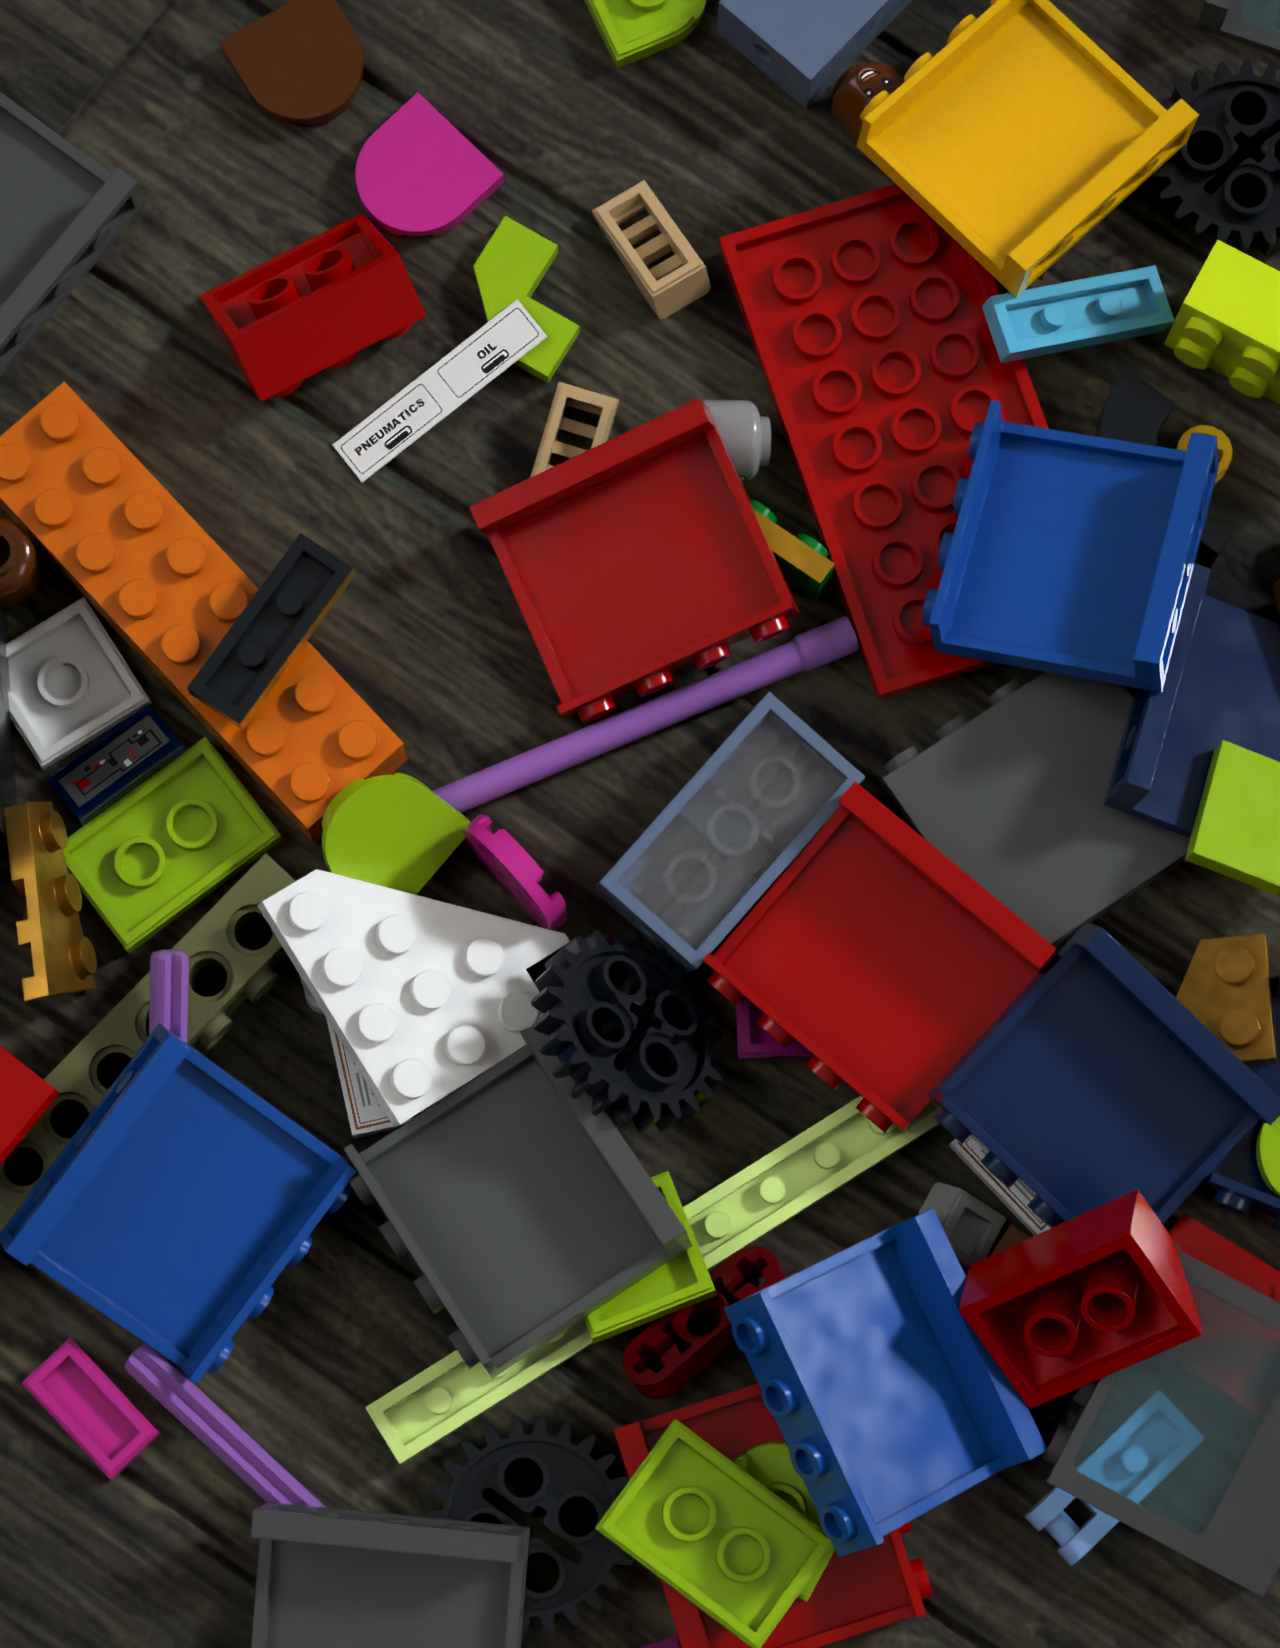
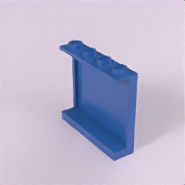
[922,400,1219,693]
[0,1023,357,1385]
[724,1208,1047,1557]

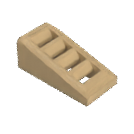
[592,180,711,319]
[530,382,619,478]

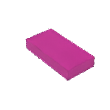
[22,1337,161,1480]

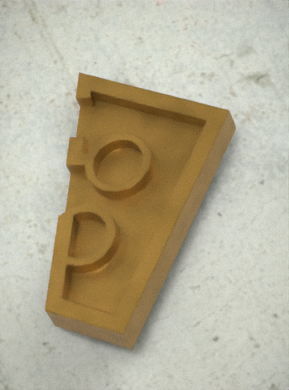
[4,801,97,1001]

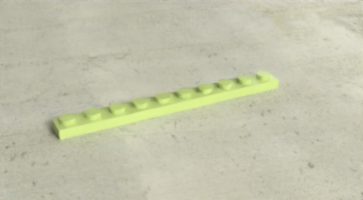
[365,1096,941,1465]

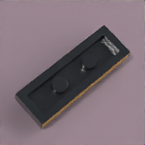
[187,533,355,730]

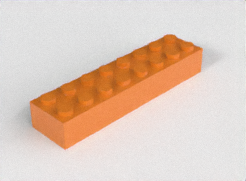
[0,381,408,844]

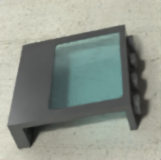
[1042,1242,1280,1597]

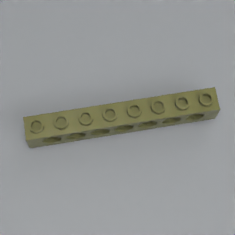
[0,853,295,1266]

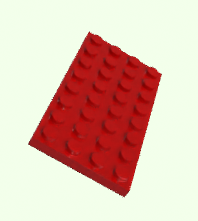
[718,184,1049,701]

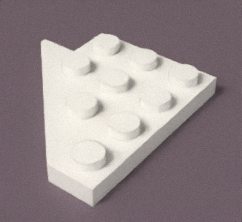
[258,869,570,1128]

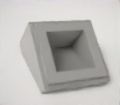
[918,1182,1007,1271]

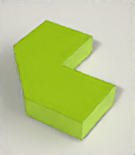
[473,216,580,383]

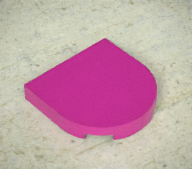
[355,92,504,237]
[462,814,567,931]

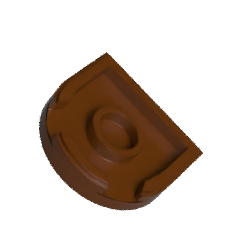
[219,0,364,127]

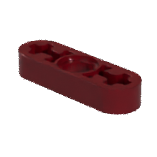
[622,1246,787,1399]

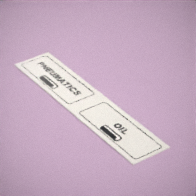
[333,299,548,483]

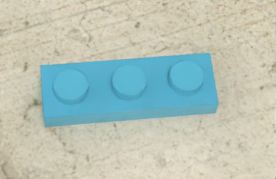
[982,265,1175,363]

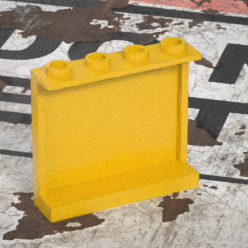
[857,0,1199,297]

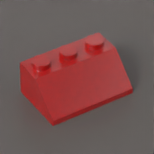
[199,212,426,402]
[958,1189,1203,1409]

